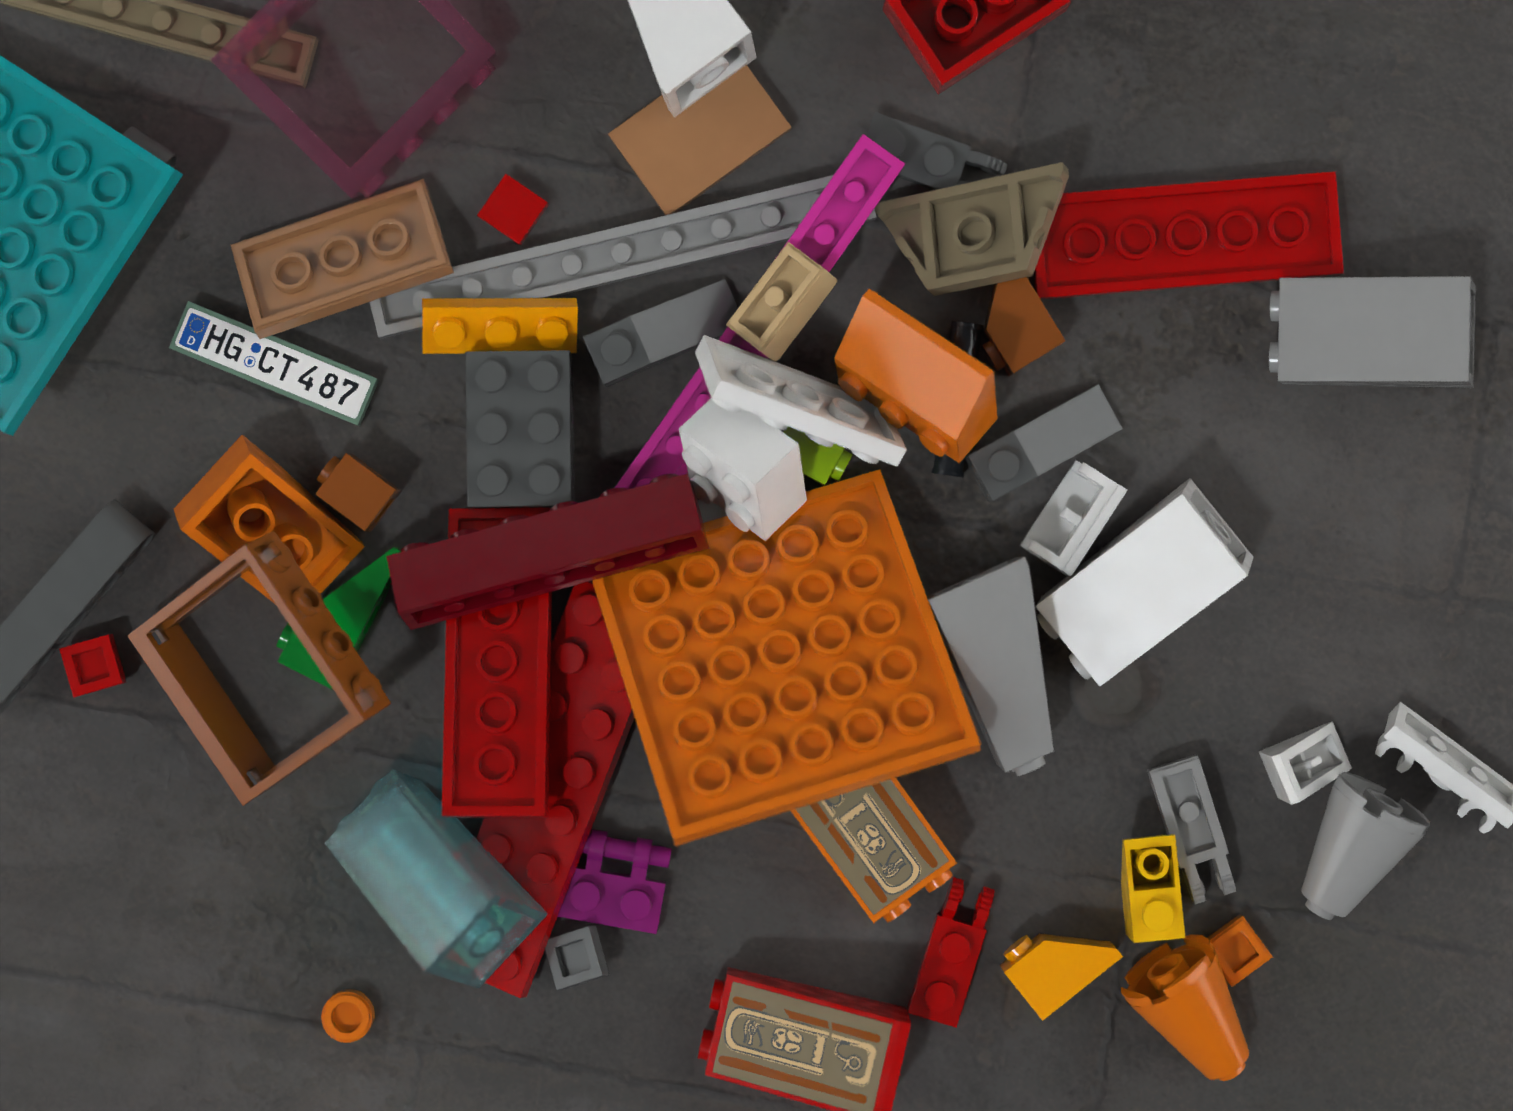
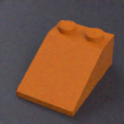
[173,435,365,604]

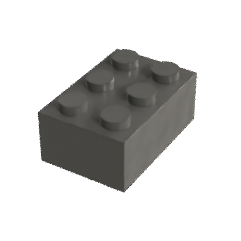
[466,350,575,508]

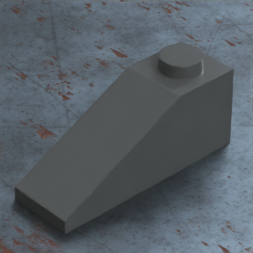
[583,279,738,388]
[965,384,1123,502]

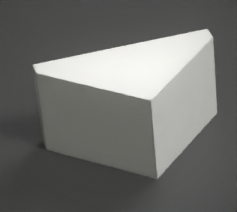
[1259,722,1352,805]

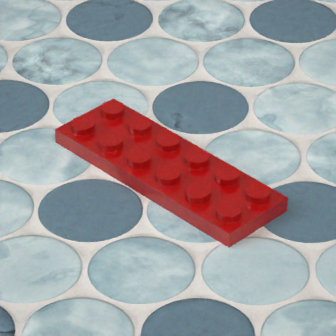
[1033,171,1344,300]
[442,508,552,818]

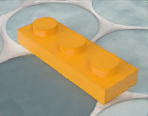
[422,298,578,354]

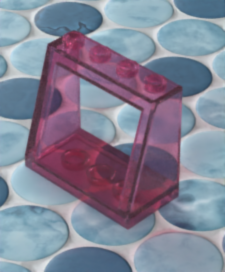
[211,0,496,200]

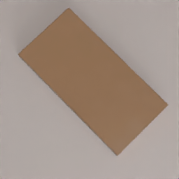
[231,179,454,339]

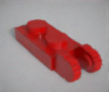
[907,877,995,1028]

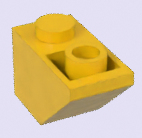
[1121,834,1185,943]

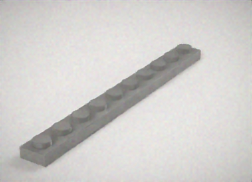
[370,175,876,339]

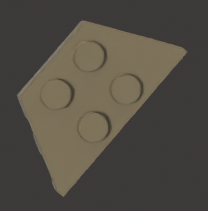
[874,162,1069,296]

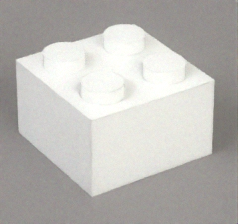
[679,398,807,541]

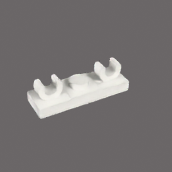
[1375,701,1513,833]

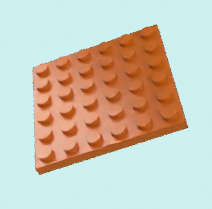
[592,469,981,846]

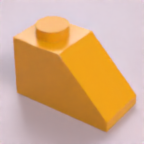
[1000,934,1123,1021]

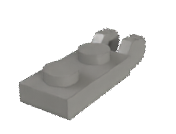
[1147,754,1236,905]

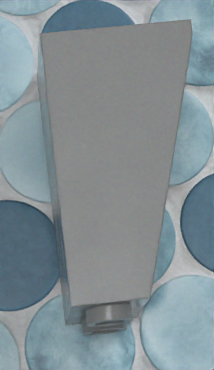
[1269,276,1476,388]
[927,557,1054,776]

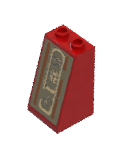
[697,967,911,1111]

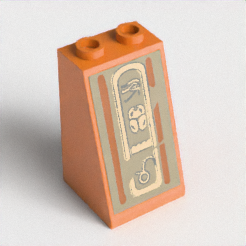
[790,778,957,923]

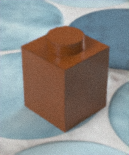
[316,453,402,532]

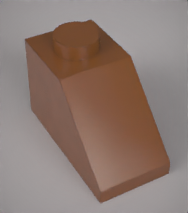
[981,277,1066,376]

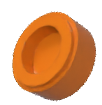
[321,989,375,1043]

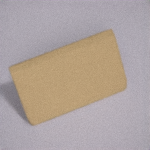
[726,242,837,362]

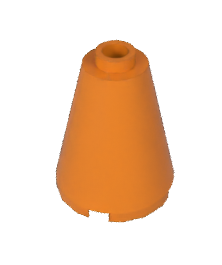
[1121,934,1249,1081]

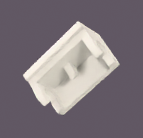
[1019,460,1128,576]

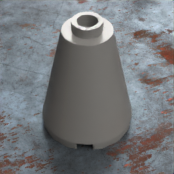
[1301,772,1430,920]

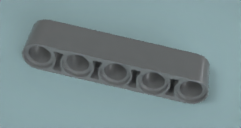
[0,499,155,714]

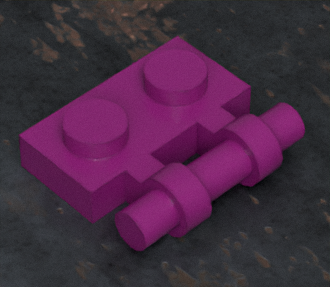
[558,829,672,934]

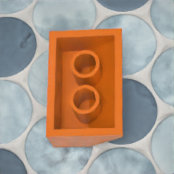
[834,288,998,464]

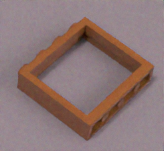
[127,530,392,806]

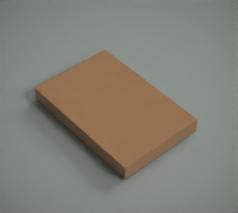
[608,65,792,215]

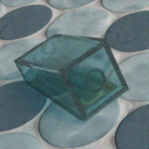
[325,769,548,989]

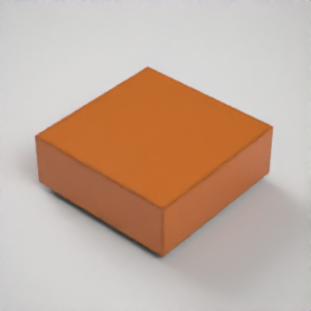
[1207,914,1273,987]

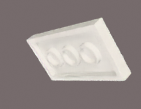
[695,335,907,466]

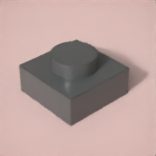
[545,926,610,990]

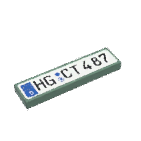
[169,301,379,426]

